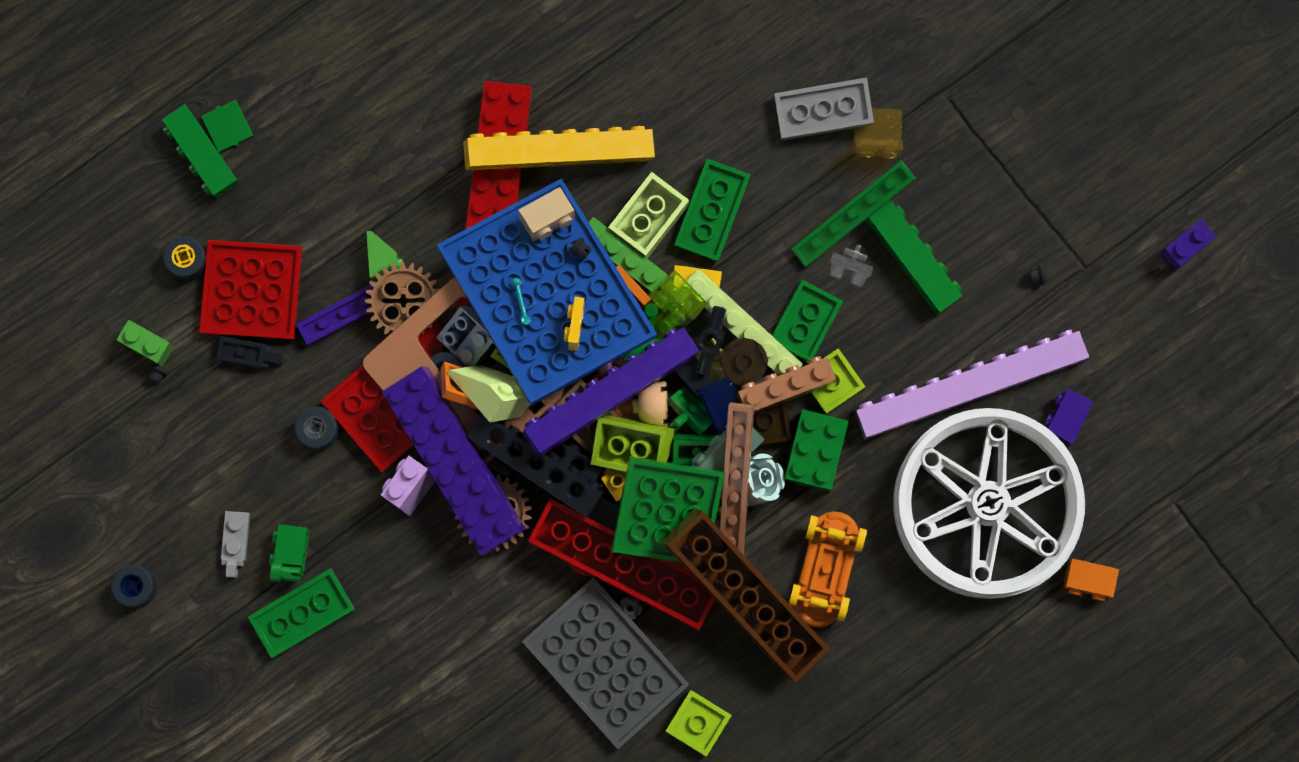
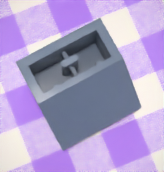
[436,305,495,367]

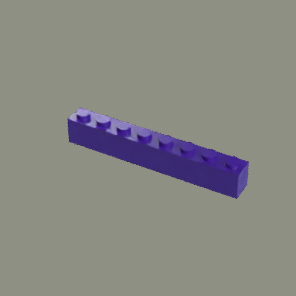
[523,327,699,458]

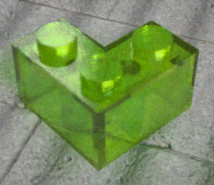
[648,269,708,334]

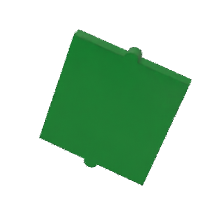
[201,100,254,153]

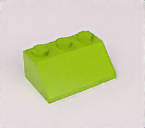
[591,415,674,472]

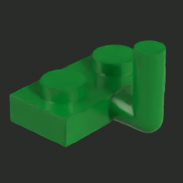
[667,385,717,436]

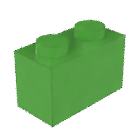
[117,320,174,367]

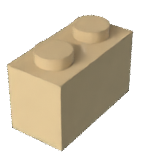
[519,187,575,242]

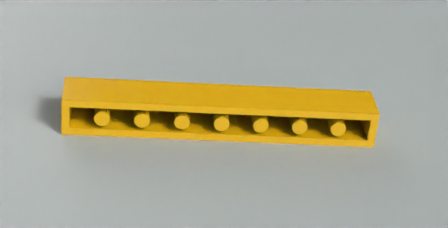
[463,126,655,170]

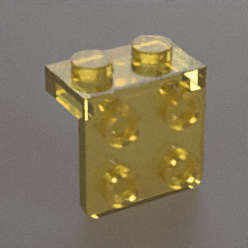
[854,108,903,158]

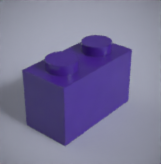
[1160,219,1217,271]
[1043,389,1094,446]

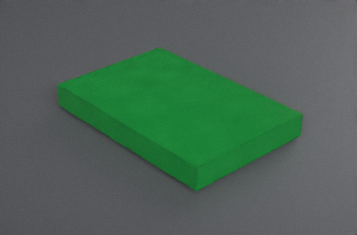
[772,280,843,362]

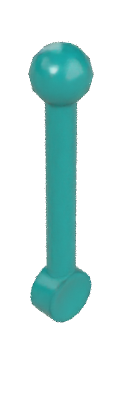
[512,278,531,326]

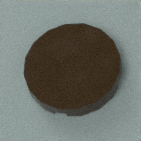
[720,338,768,385]

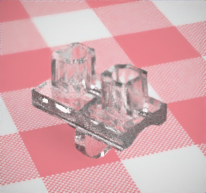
[830,245,873,287]

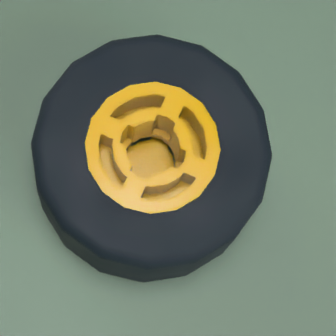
[163,236,207,281]

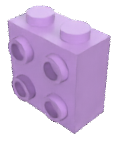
[381,456,435,516]

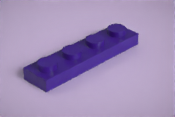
[296,285,391,346]

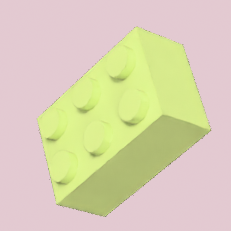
[608,172,689,259]

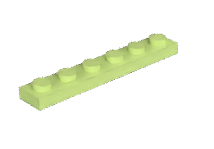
[682,268,803,376]

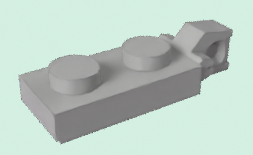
[221,511,250,578]

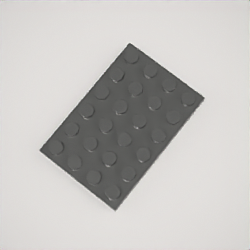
[522,577,689,749]

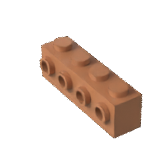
[738,356,836,414]

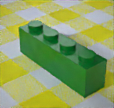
[162,104,240,200]

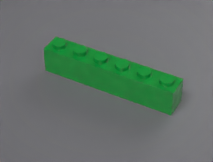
[866,200,962,316]

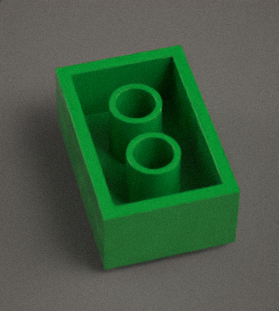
[785,409,848,493]

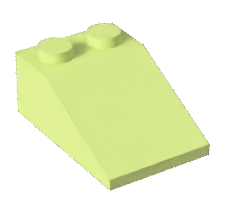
[447,365,530,422]

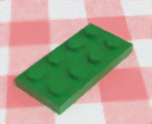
[674,159,751,262]
[248,568,356,659]

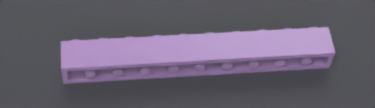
[855,330,1089,440]

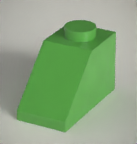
[366,231,403,281]

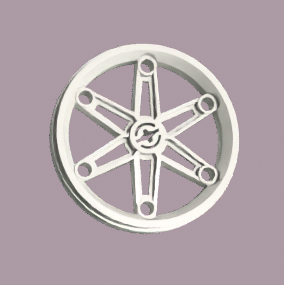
[893,408,1085,599]

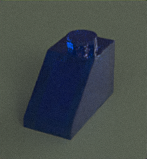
[697,378,737,433]

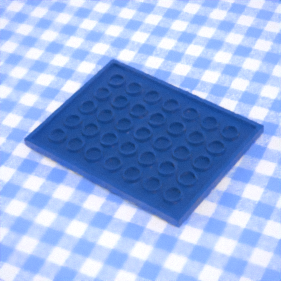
[437,179,657,406]

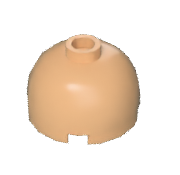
[633,381,668,427]

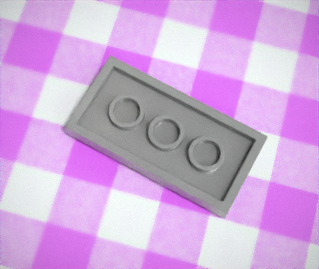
[774,77,874,140]

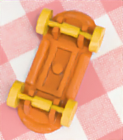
[788,511,867,628]

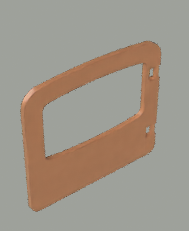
[363,278,564,464]

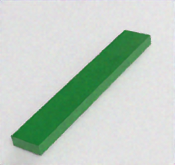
[791,160,917,267]

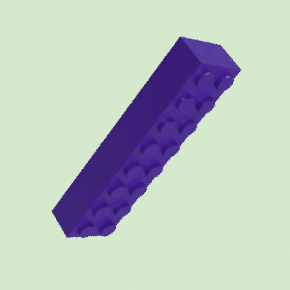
[382,366,526,556]

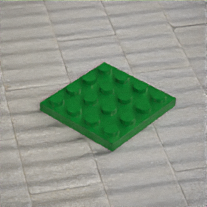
[611,456,725,562]

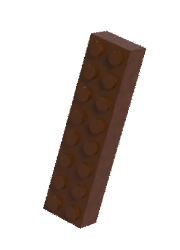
[661,508,830,682]

